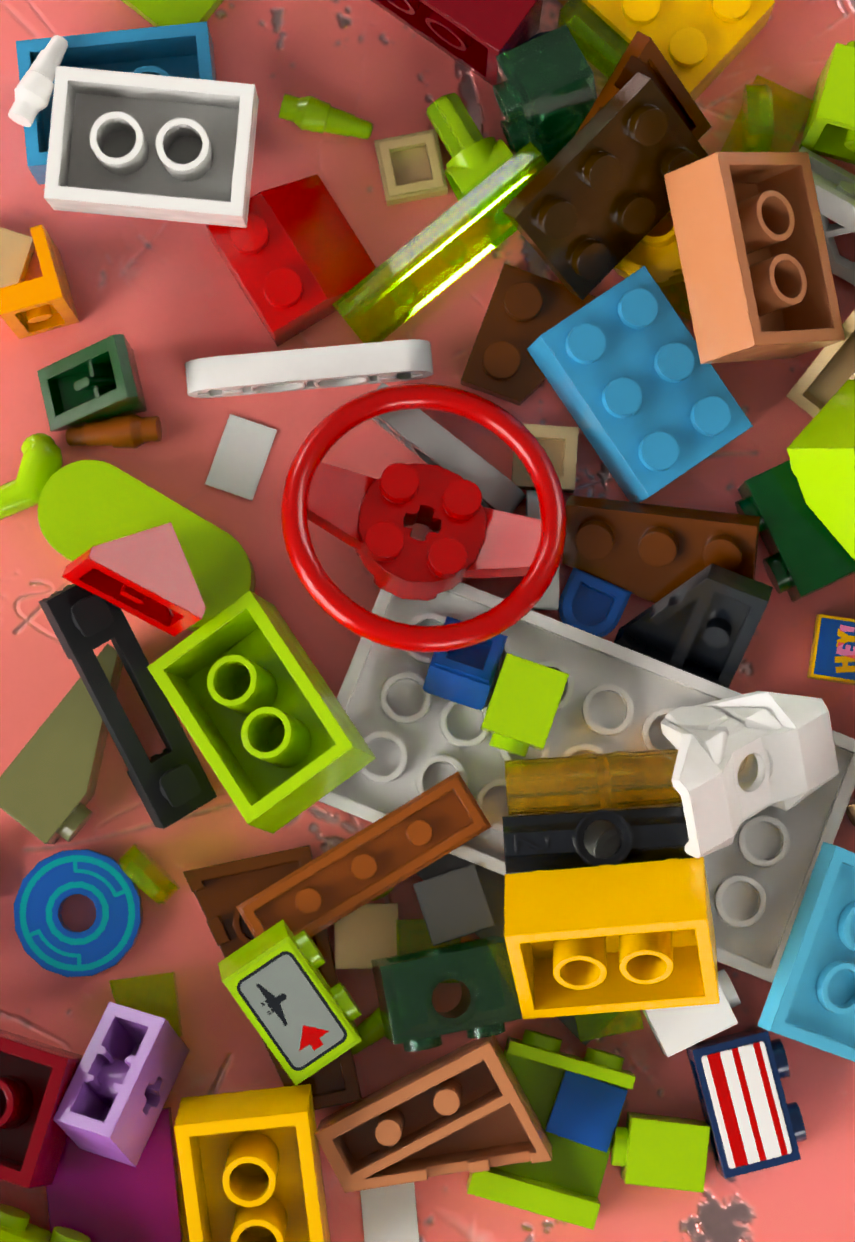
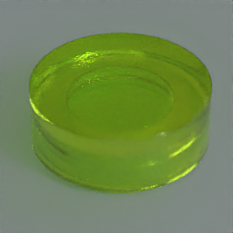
[118,843,180,904]

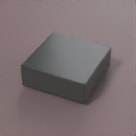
[413,864,495,947]

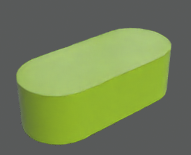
[37,460,256,632]

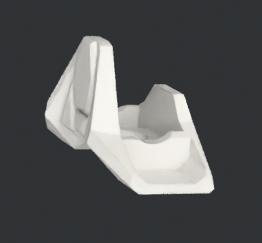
[660,691,839,859]

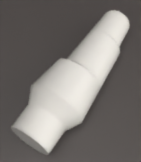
[8,35,68,127]

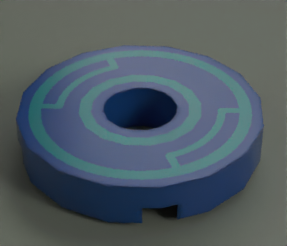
[14,849,143,977]

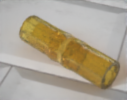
[504,749,682,815]

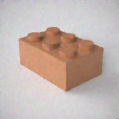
[664,152,845,364]

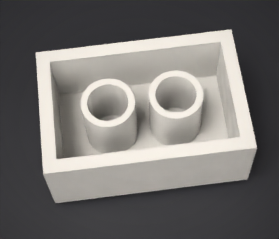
[44,66,259,228]

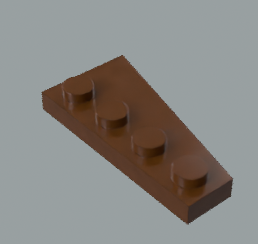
[183,845,362,1110]

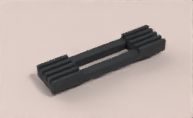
[39,584,217,829]

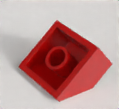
[206,174,384,346]

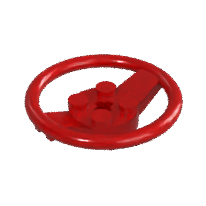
[281,383,566,652]

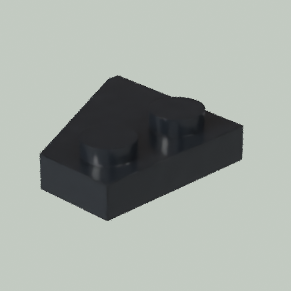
[614,563,773,688]

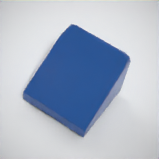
[423,616,508,710]

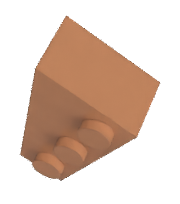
[314,1031,552,1193]

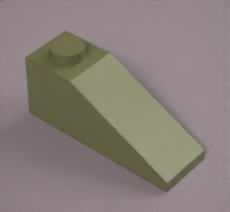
[0,644,123,844]

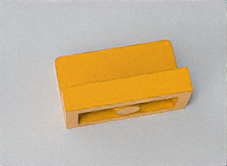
[0,224,79,339]

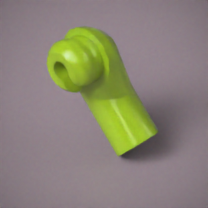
[0,433,63,520]

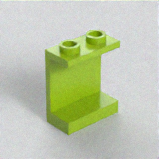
[466,1029,636,1230]

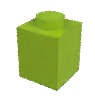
[480,653,569,758]
[611,1112,710,1193]

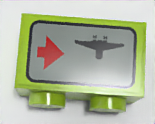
[218,919,362,1086]

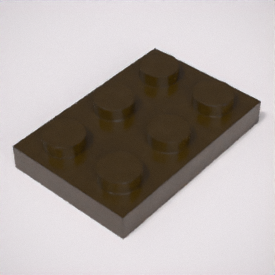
[502,72,709,300]

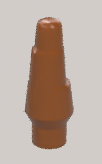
[65,413,162,448]

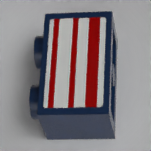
[686,1027,806,1179]

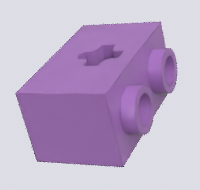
[53,1001,189,1167]

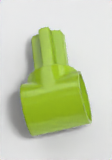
[426,93,527,219]

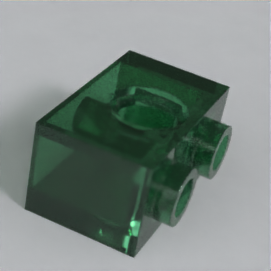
[493,24,597,174]
[371,935,522,1052]

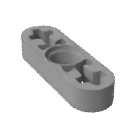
[372,383,526,513]

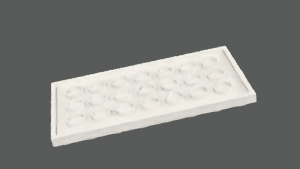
[318,582,855,983]

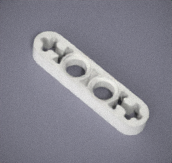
[185,339,433,398]

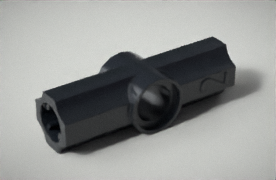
[502,806,695,874]

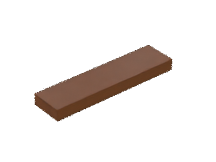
[236,772,492,938]

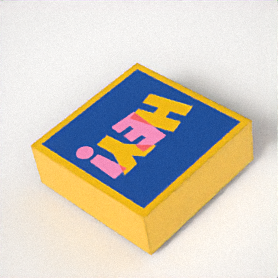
[807,614,855,685]

